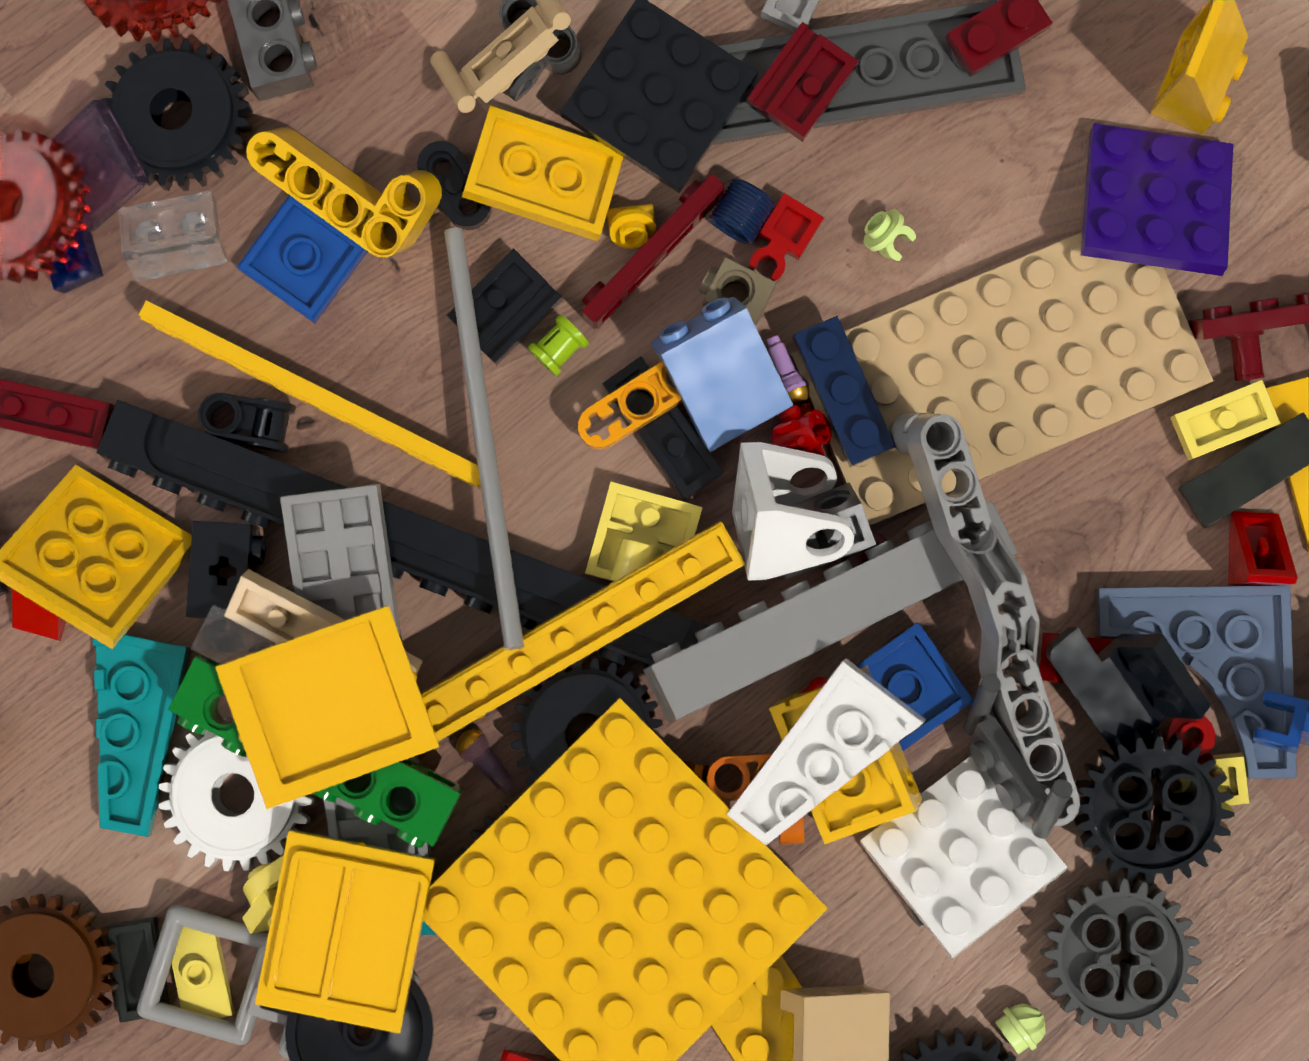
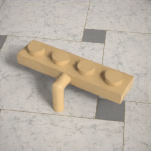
[224,569,423,674]

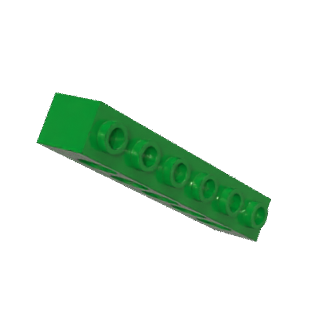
[168,654,465,848]

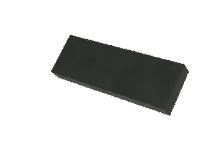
[1178,412,1309,528]

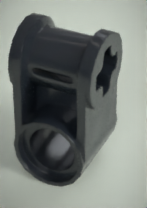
[198,393,296,453]

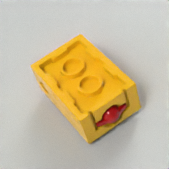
[769,665,922,844]

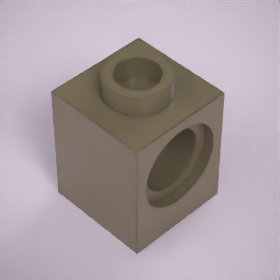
[699,257,776,326]

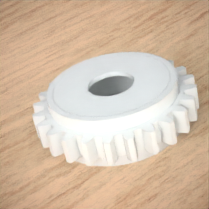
[159,717,315,871]

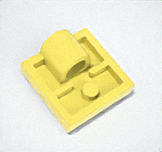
[585,482,703,582]

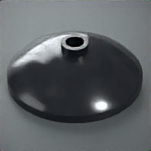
[285,978,434,1061]

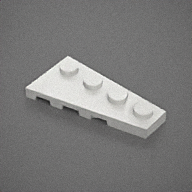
[727,659,926,845]

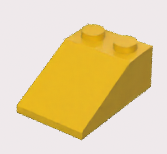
[1150,0,1249,135]

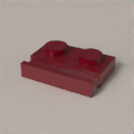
[747,21,859,142]

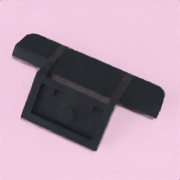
[1046,627,1211,783]

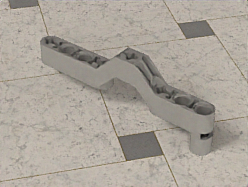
[890,412,1080,826]

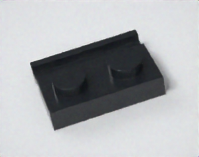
[447,248,563,366]

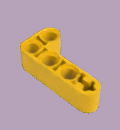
[247,127,442,258]

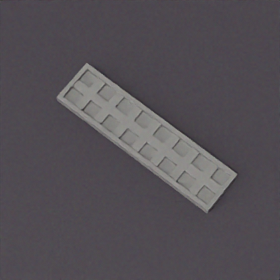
[280,484,432,858]

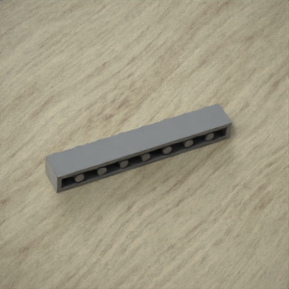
[643,501,1018,723]

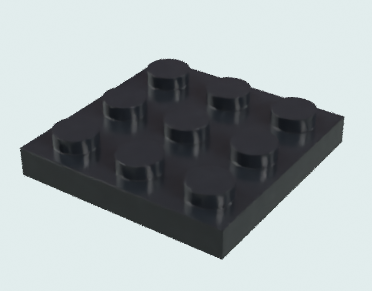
[561,0,758,194]

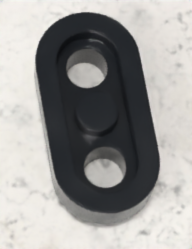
[417,141,492,230]

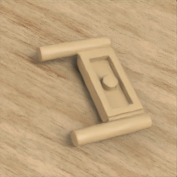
[430,0,571,113]

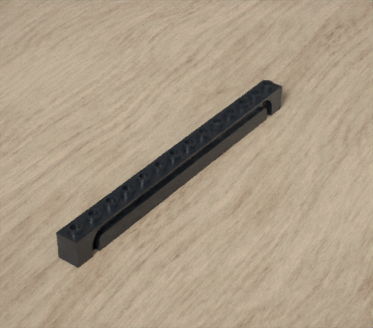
[96,400,709,673]

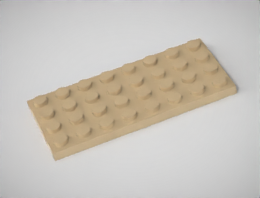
[790,232,1213,526]

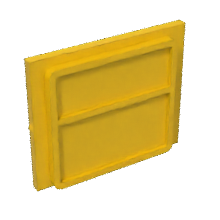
[215,605,439,809]
[255,829,435,1034]

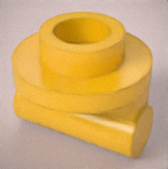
[607,203,656,249]

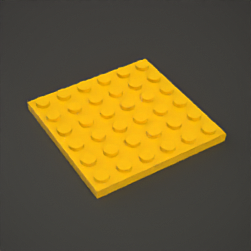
[423,698,828,1061]

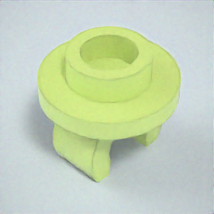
[864,209,916,261]

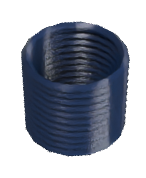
[709,179,775,244]

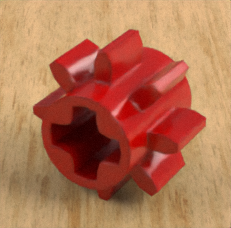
[772,403,831,456]

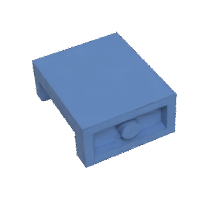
[650,297,794,452]

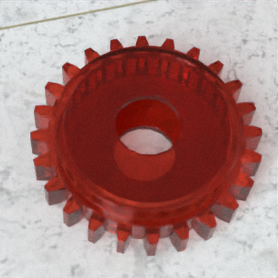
[0,129,91,283]

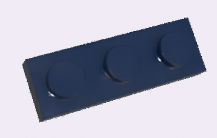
[792,316,896,467]

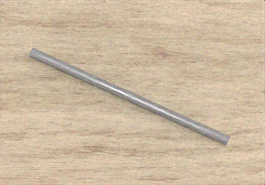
[444,227,524,650]

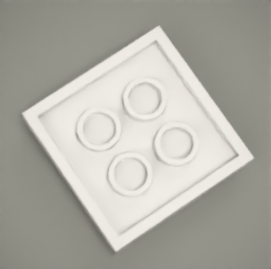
[860,756,1067,959]

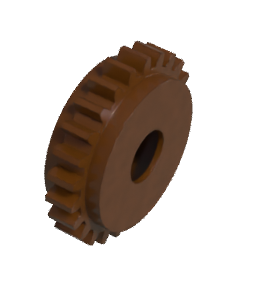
[0,894,120,1052]

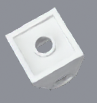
[732,442,854,581]

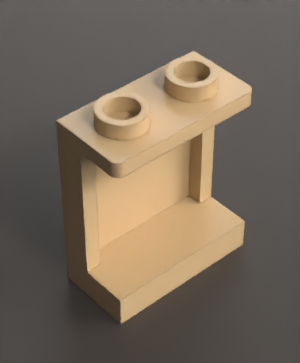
[780,985,890,1061]

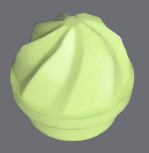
[995,1003,1046,1055]

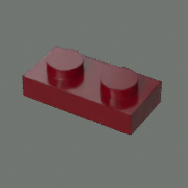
[945,0,1053,77]

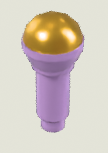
[766,335,810,405]

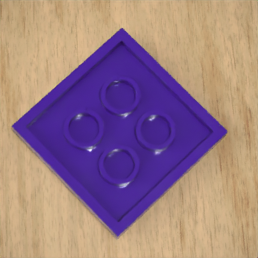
[1080,123,1233,276]

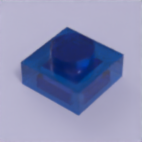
[42,229,103,294]

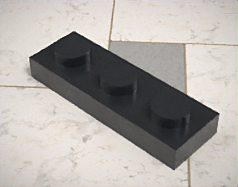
[602,356,724,500]

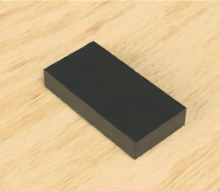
[106,917,170,1023]

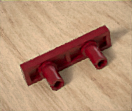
[1188,292,1309,381]

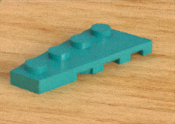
[93,635,191,837]

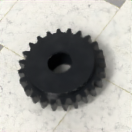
[99,39,253,191]
[511,658,663,784]

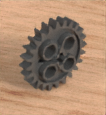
[1040,877,1201,1038]

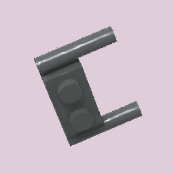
[964,675,1073,839]

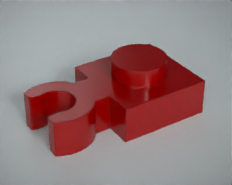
[749,193,824,283]

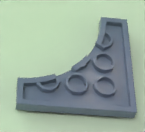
[1095,586,1297,779]

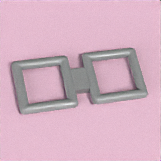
[137,904,420,1059]

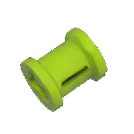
[527,314,590,377]

